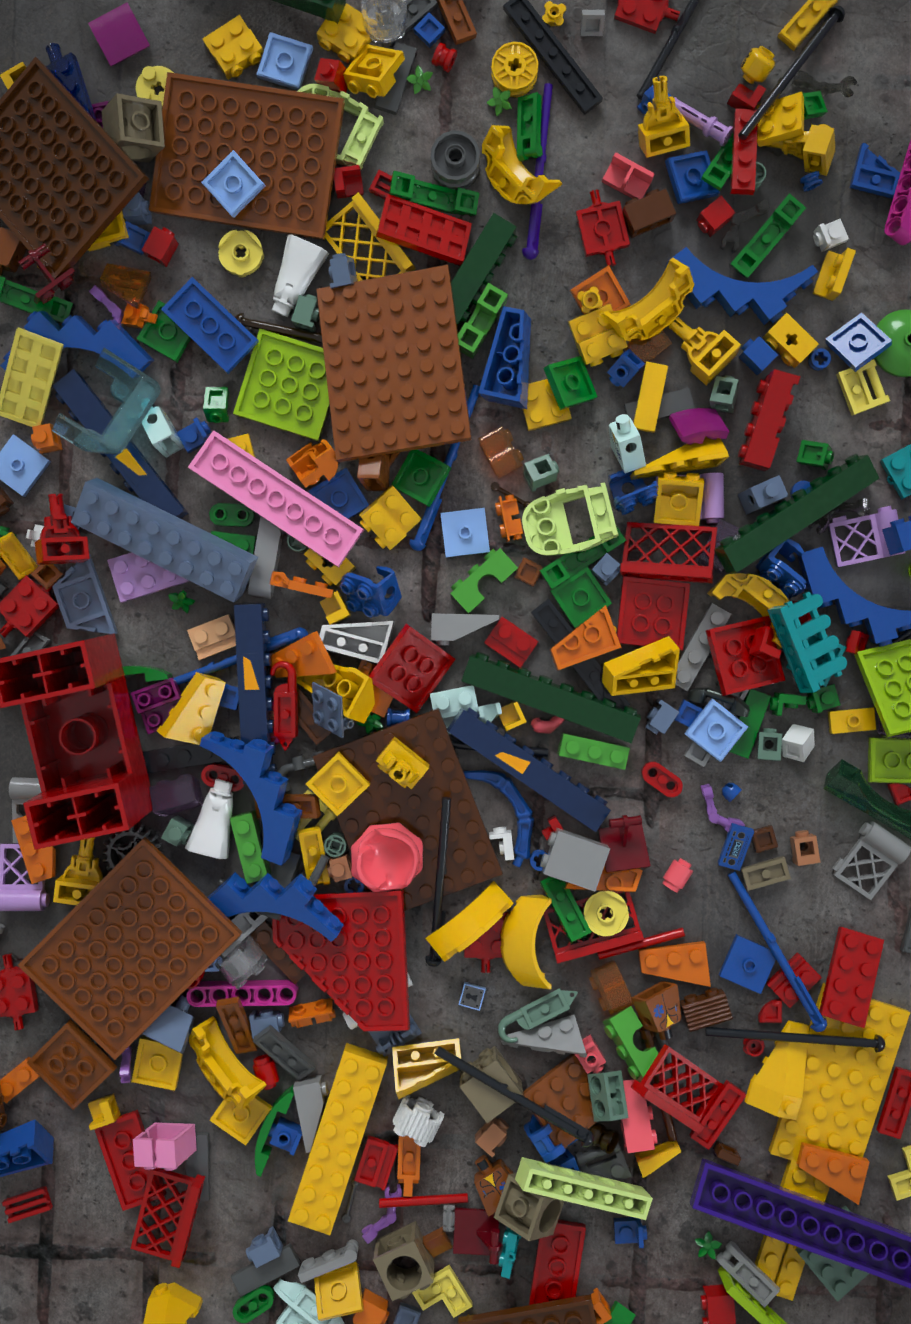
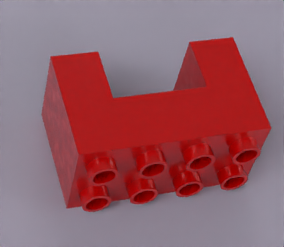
[0,633,155,850]

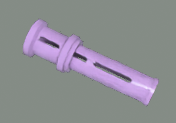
[675,97,734,147]

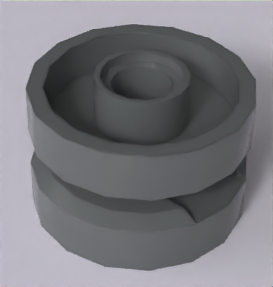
[430,130,480,190]

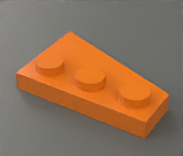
[550,605,621,671]
[270,631,337,678]
[11,816,56,884]
[564,866,643,892]
[638,941,711,987]
[796,1142,870,1205]

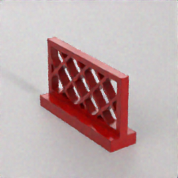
[620,522,718,583]
[544,891,644,964]
[631,1044,723,1134]
[130,1168,206,1268]

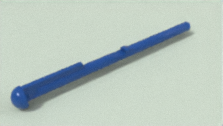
[409,385,480,551]
[174,627,309,685]
[728,871,827,1032]

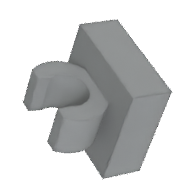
[580,9,605,36]

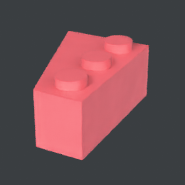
[620,1079,658,1153]

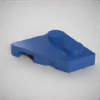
[849,143,900,199]

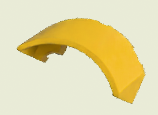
[482,125,562,204]
[603,258,694,341]
[707,573,789,649]
[425,881,514,962]
[501,895,552,989]
[188,1016,267,1109]

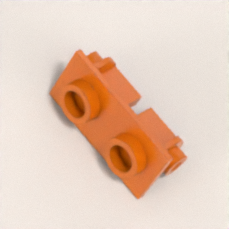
[495,495,524,543]
[288,998,336,1028]

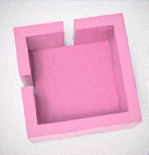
[133,1123,197,1171]

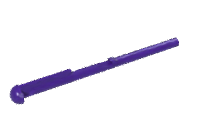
[522,83,553,260]

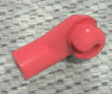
[531,715,565,734]

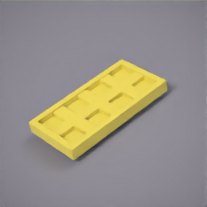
[0,328,64,427]

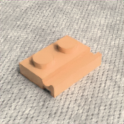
[187,614,236,660]

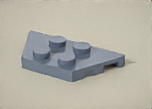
[52,553,118,634]

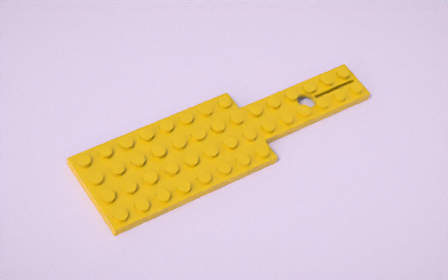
[755,983,910,1301]

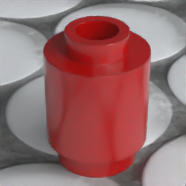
[252,1054,280,1090]

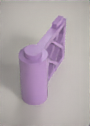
[656,473,725,525]
[828,506,905,567]
[0,844,50,911]

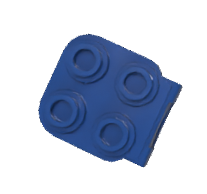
[608,469,659,515]
[755,539,806,598]
[340,566,402,618]
[524,1114,578,1163]

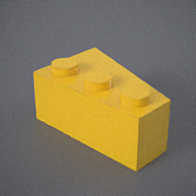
[602,636,680,696]
[157,672,226,745]
[392,1038,462,1099]

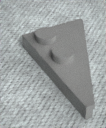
[500,1015,587,1058]

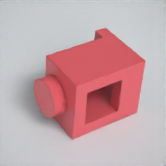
[575,1034,606,1074]

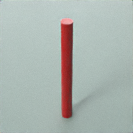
[597,928,685,960]
[379,1193,468,1208]

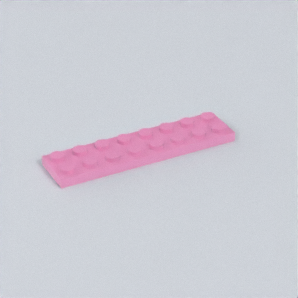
[188,430,364,568]

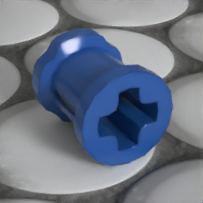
[387,708,411,727]

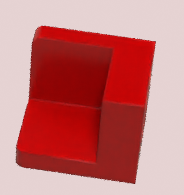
[727,84,766,109]
[334,165,364,199]
[749,626,781,662]

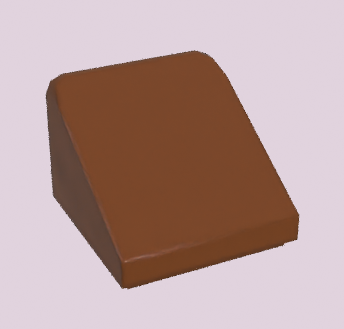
[31,564,63,590]
[423,1226,453,1258]

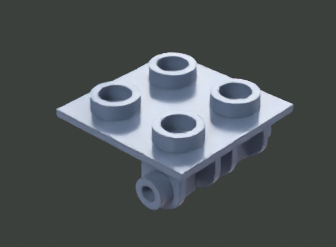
[312,682,354,738]
[368,1013,422,1057]

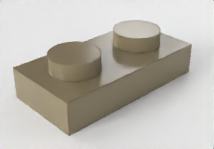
[741,856,791,891]

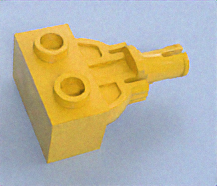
[638,76,690,158]
[766,124,835,176]
[669,317,741,386]
[376,736,430,790]
[53,837,103,905]

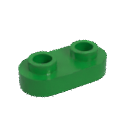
[209,503,255,527]
[233,1285,275,1323]

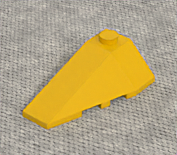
[630,436,729,480]
[297,665,375,724]
[744,1020,809,1120]
[143,1282,203,1324]

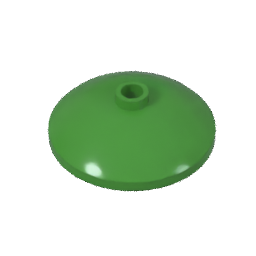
[874,309,911,377]

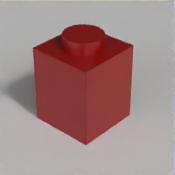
[314,58,347,93]
[696,195,736,237]
[142,226,179,267]

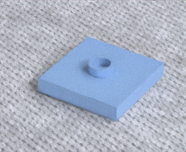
[256,32,313,91]
[201,150,266,218]
[0,434,51,497]
[440,508,490,558]
[684,699,748,762]

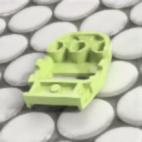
[298,84,384,170]
[522,483,619,556]

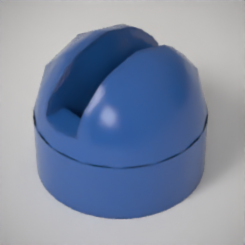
[722,783,742,802]

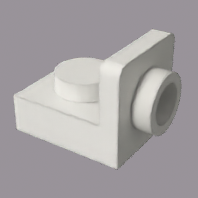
[813,219,849,252]
[489,827,514,860]

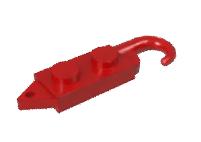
[270,661,298,751]

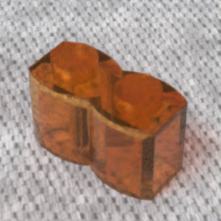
[478,426,524,480]
[589,960,634,1015]

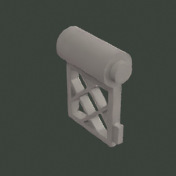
[9,777,41,843]
[832,821,911,900]

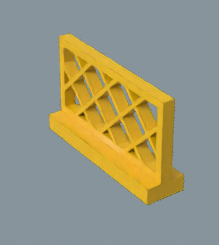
[325,192,416,281]

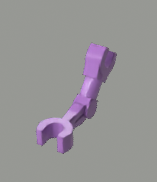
[89,285,124,326]
[700,784,745,832]
[119,1046,132,1083]
[362,1184,402,1244]

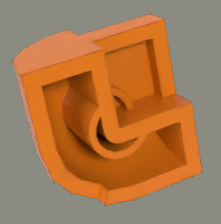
[286,439,338,488]

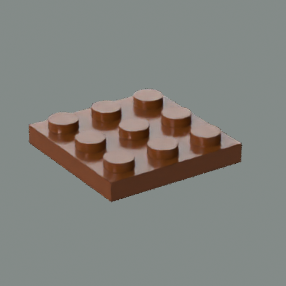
[27,1019,117,1110]
[523,1053,596,1148]

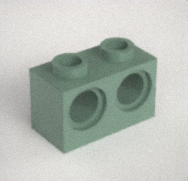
[587,1070,629,1122]

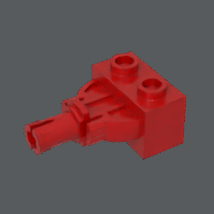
[35,494,90,565]

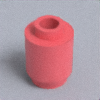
[662,858,693,893]

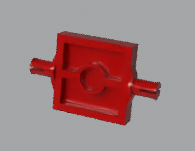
[614,0,680,34]
[576,190,630,267]
[0,575,59,638]
[463,911,509,973]
[0,954,39,1030]

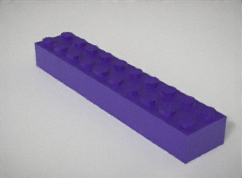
[690,1158,911,1289]

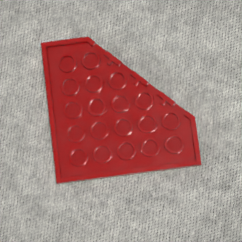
[272,890,410,1031]

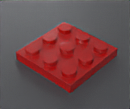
[616,576,690,650]
[706,616,786,696]
[369,624,456,713]

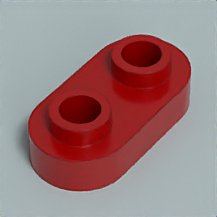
[641,761,683,797]
[201,763,245,792]

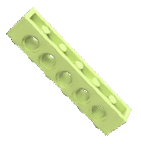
[515,1157,653,1220]

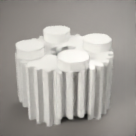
[393,1095,444,1147]

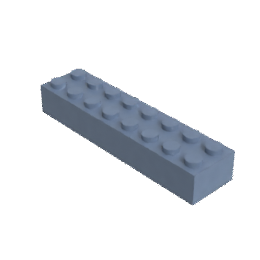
[71,478,258,602]

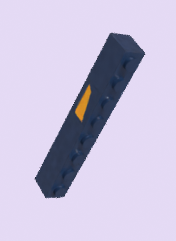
[52,369,188,519]
[234,603,277,784]
[447,707,611,832]

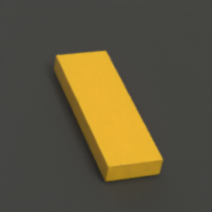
[777,0,838,51]
[633,361,668,433]

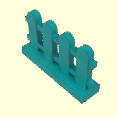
[767,592,847,693]

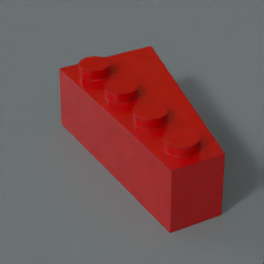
[738,369,801,471]

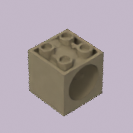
[102,93,165,163]
[460,1046,524,1123]
[494,1173,564,1242]
[373,1221,435,1301]

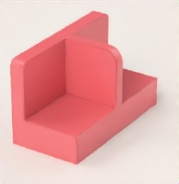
[602,153,655,200]

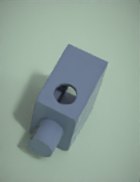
[738,475,788,515]
[142,995,195,1054]

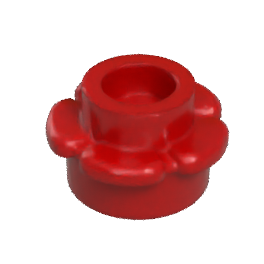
[743,1039,765,1057]

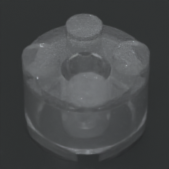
[361,0,408,43]
[215,935,267,989]

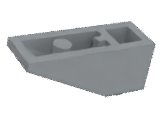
[431,613,499,645]
[293,1075,329,1153]

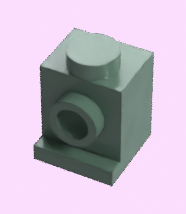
[291,294,319,332]
[709,375,740,413]
[523,454,559,492]
[756,728,782,761]
[161,815,195,847]

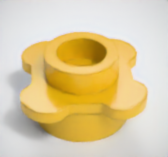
[542,1,566,26]
[577,286,603,313]

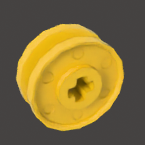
[491,42,538,98]

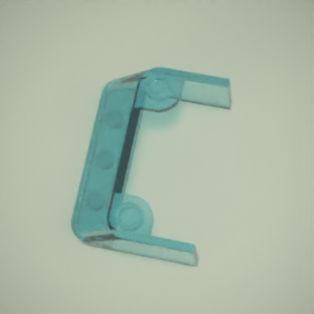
[52,348,161,454]

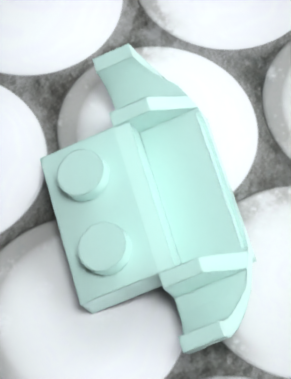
[430,685,502,735]
[273,1278,344,1324]

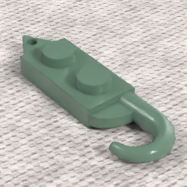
[498,988,578,1043]

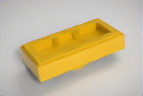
[0,532,38,580]
[828,707,876,734]

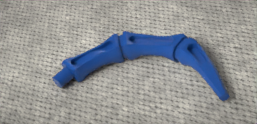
[463,770,534,867]

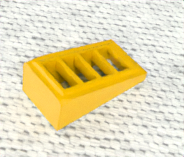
[635,1140,681,1178]

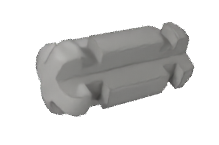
[443,1204,455,1232]

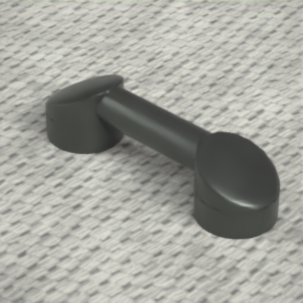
[687,687,750,717]

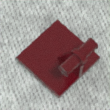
[18,243,75,304]
[598,815,651,873]
[453,1208,501,1265]

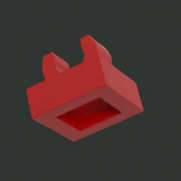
[542,814,564,840]

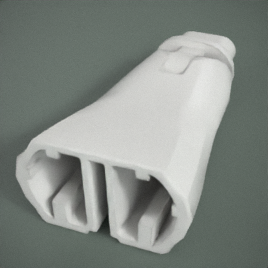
[272,235,329,318]
[185,779,233,859]

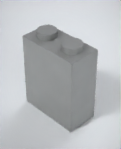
[540,828,610,892]

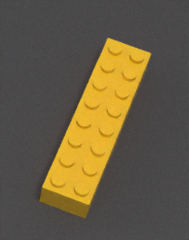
[288,1043,388,1235]

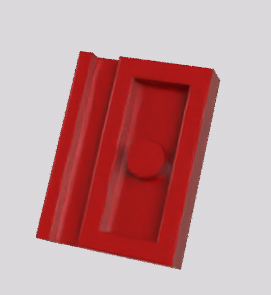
[484,617,539,667]
[766,952,822,1008]
[354,1135,398,1191]

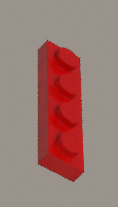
[730,108,758,195]

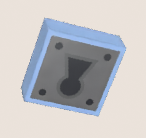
[458,982,486,1011]

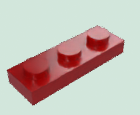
[876,1066,911,1139]
[689,1080,746,1150]

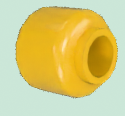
[741,46,775,84]

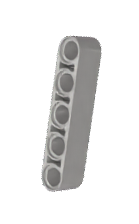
[248,516,284,599]

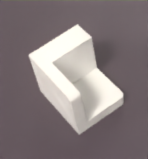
[782,724,815,762]

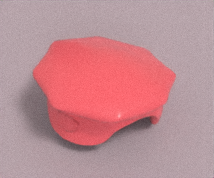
[351,823,423,892]

